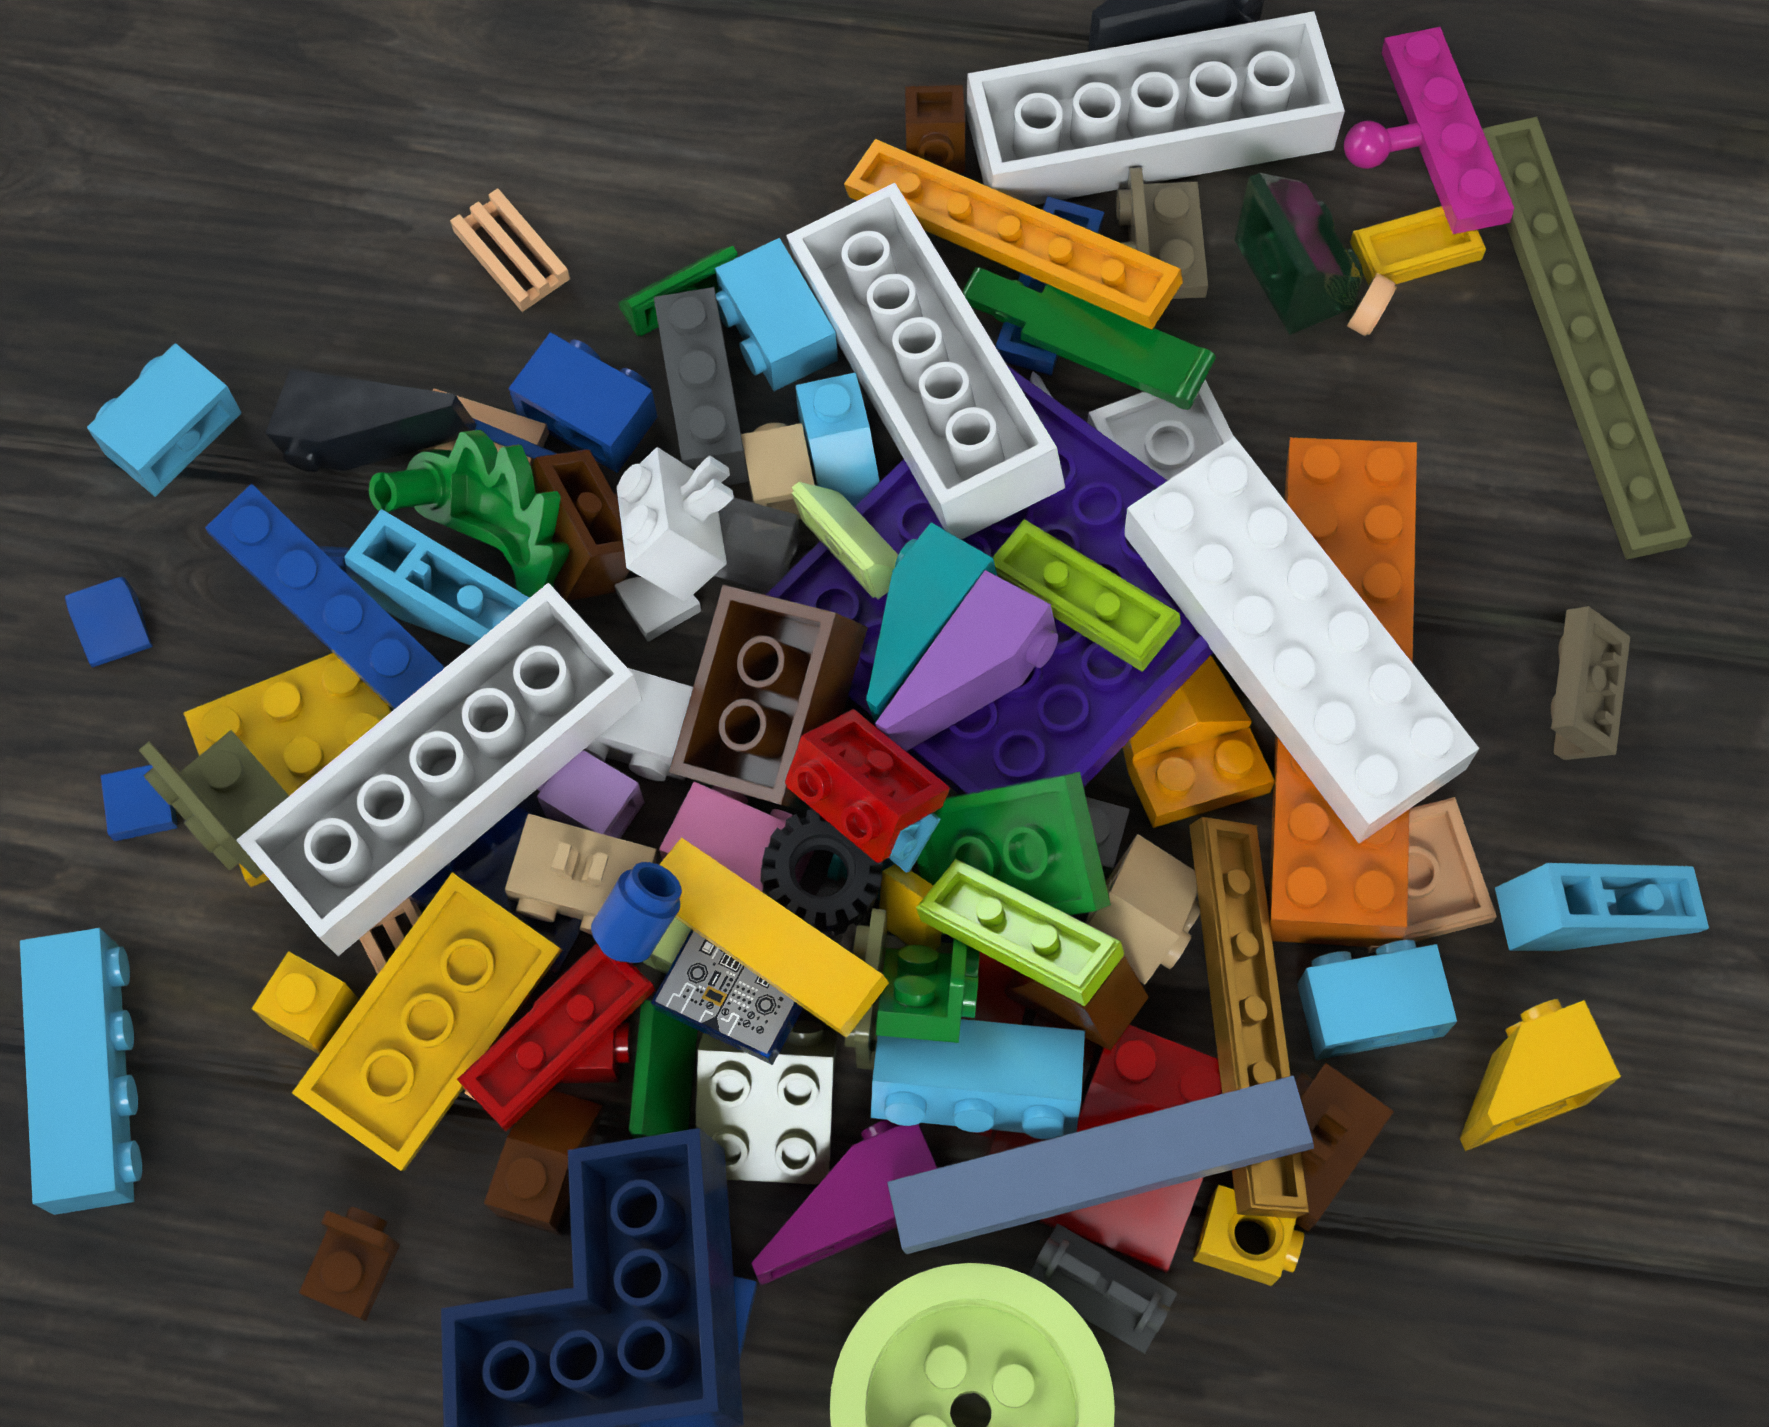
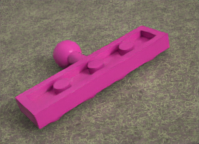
[1344,27,1514,234]

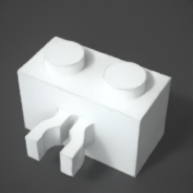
[616,447,734,602]

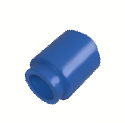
[591,862,682,963]

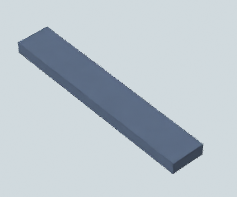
[887,1075,1314,1254]

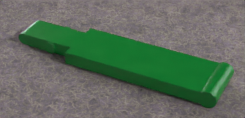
[962,267,1216,410]

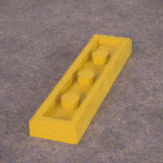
[659,837,889,1038]

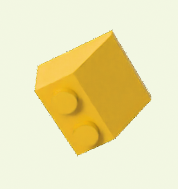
[1460,999,1621,1151]

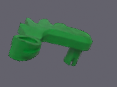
[369,430,570,598]

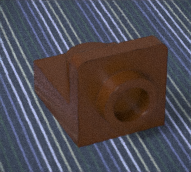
[905,85,965,173]
[299,1206,400,1321]

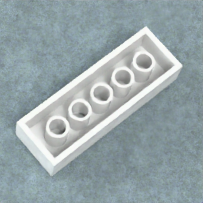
[966,11,1345,205]
[786,183,1065,540]
[1124,437,1479,843]
[236,583,643,956]

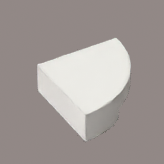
[615,577,701,642]

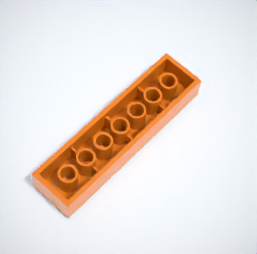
[1268,437,1417,947]

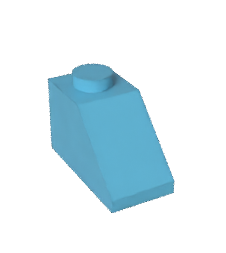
[795,372,880,507]

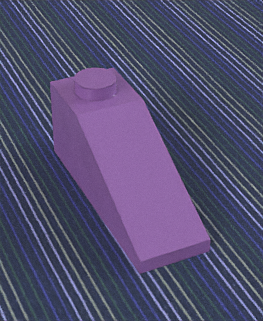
[875,570,1058,751]

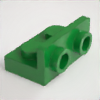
[876,938,980,1043]

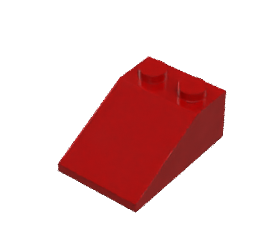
[1040,1025,1222,1273]

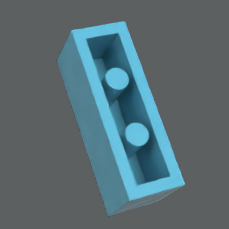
[871,1019,1085,1139]

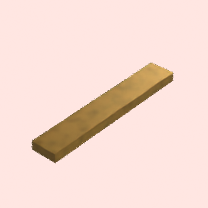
[1189,817,1309,1219]

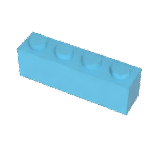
[20,928,142,1215]

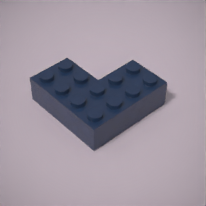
[441,1128,744,1427]

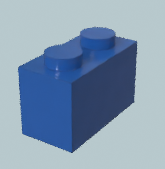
[509,332,658,473]

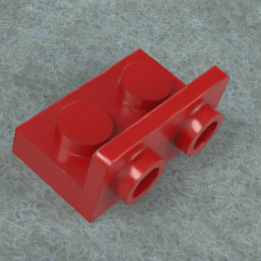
[785,709,950,863]

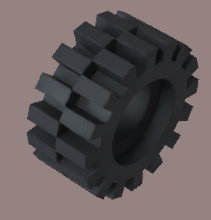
[760,809,883,936]

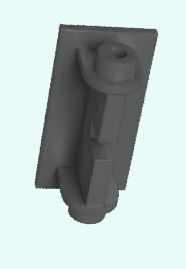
[1029,1223,1177,1354]

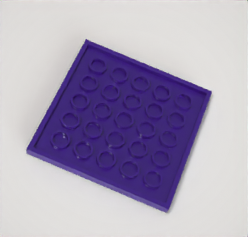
[766,365,1213,795]

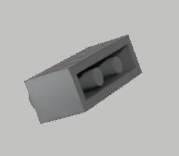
[654,287,748,486]

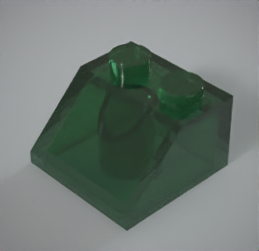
[1235,173,1363,335]

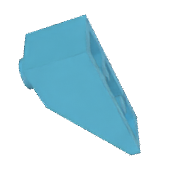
[344,509,529,646]
[1495,863,1709,951]

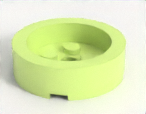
[830,1263,1115,1427]

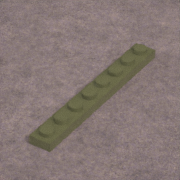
[1482,117,1692,560]

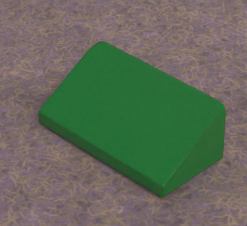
[618,246,738,337]
[629,1000,698,1139]

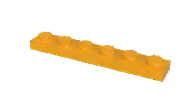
[844,139,1183,330]

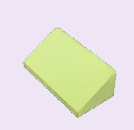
[792,482,898,599]

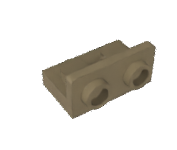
[1116,168,1208,299]
[1551,606,1630,760]

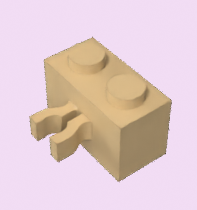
[505,814,656,934]
[1085,834,1200,984]

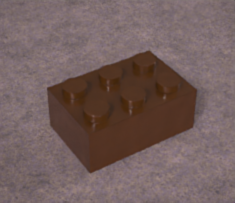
[669,585,868,812]

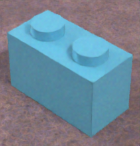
[715,238,838,391]
[87,343,242,497]
[1297,940,1457,1060]

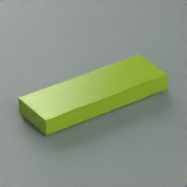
[992,519,1181,672]
[916,859,1125,1006]

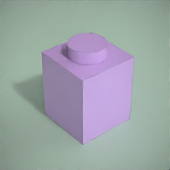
[537,750,645,839]

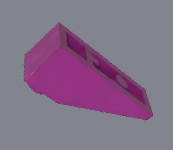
[752,1119,937,1286]

